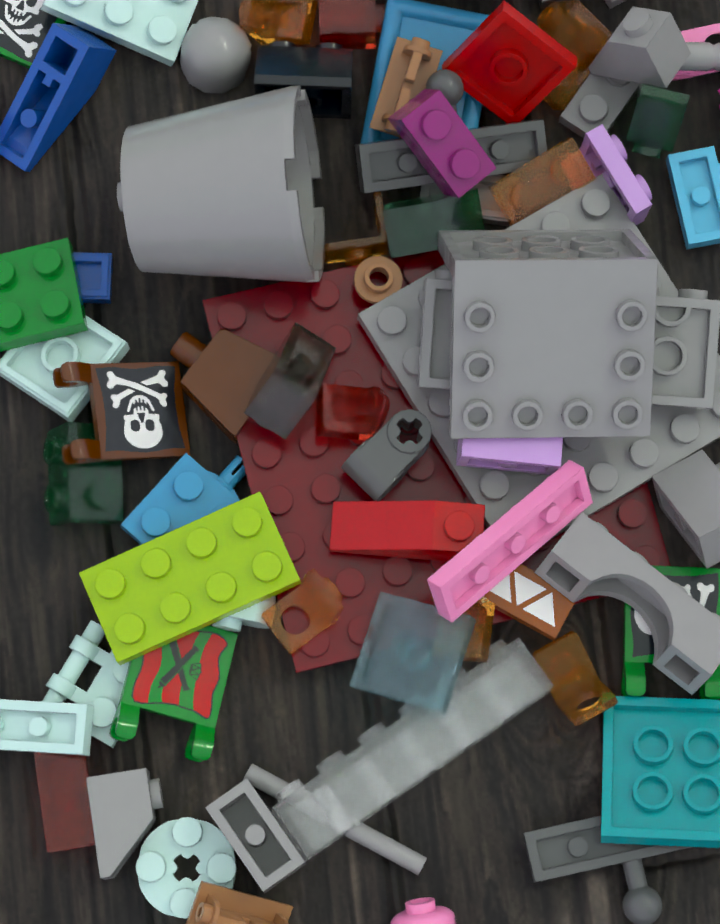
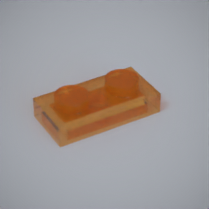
[488,137,596,226]

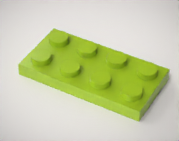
[79,492,302,665]

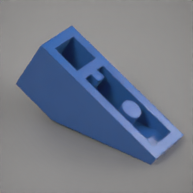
[0,23,117,172]

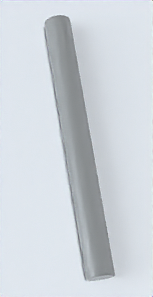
[243,763,427,875]

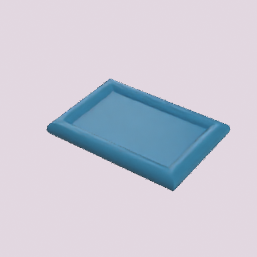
[360,0,489,144]

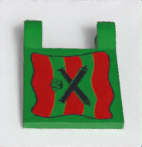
[109,626,238,762]

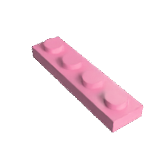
[427,460,593,623]

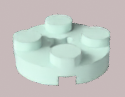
[136,817,237,919]

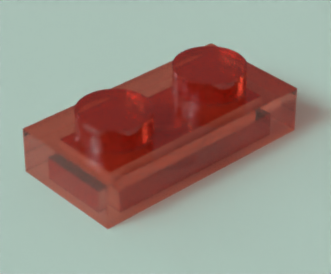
[34,753,96,853]

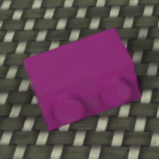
[388,89,496,198]

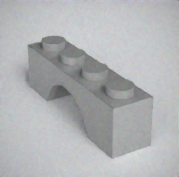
[534,512,720,695]

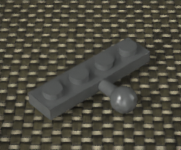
[355,69,549,193]
[522,816,692,924]

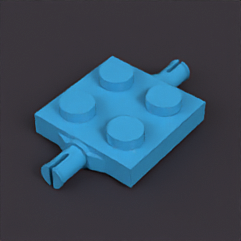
[120,453,246,545]

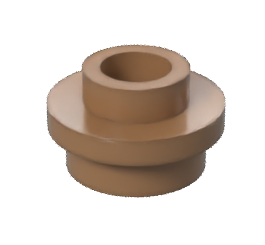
[354,256,403,304]

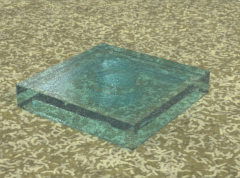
[350,591,476,715]

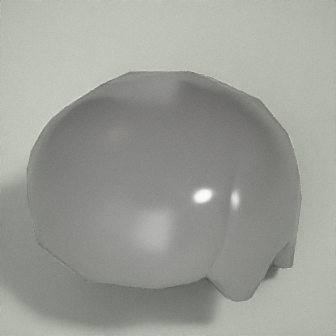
[180,17,252,94]

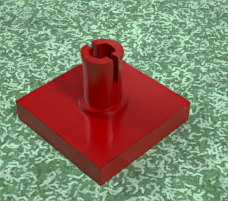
[442,0,577,123]

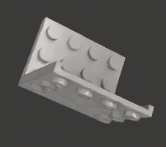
[438,229,658,439]

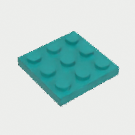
[601,695,720,848]

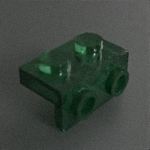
[43,422,124,526]

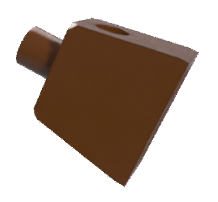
[170,329,291,444]

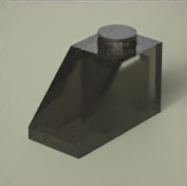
[244,322,336,439]

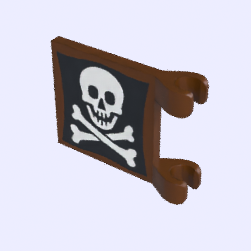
[53,361,191,465]

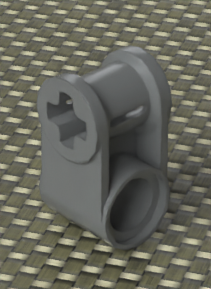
[341,409,432,501]

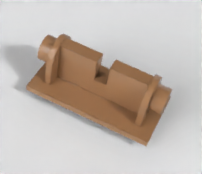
[369,36,443,138]
[186,881,293,924]

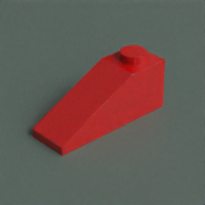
[329,500,485,562]

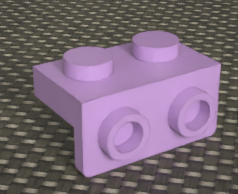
[557,124,652,225]

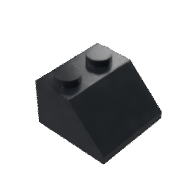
[254,41,353,119]

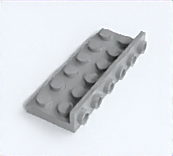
[418,270,720,409]

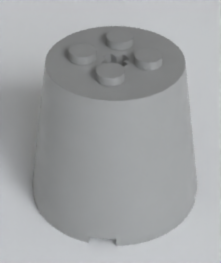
[117,85,325,283]

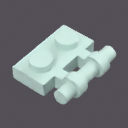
[42,620,130,748]

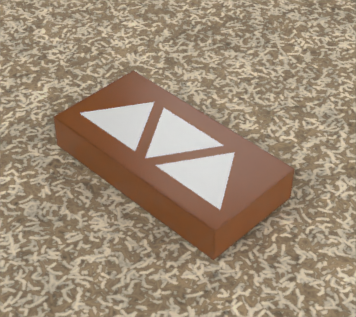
[479,564,574,641]

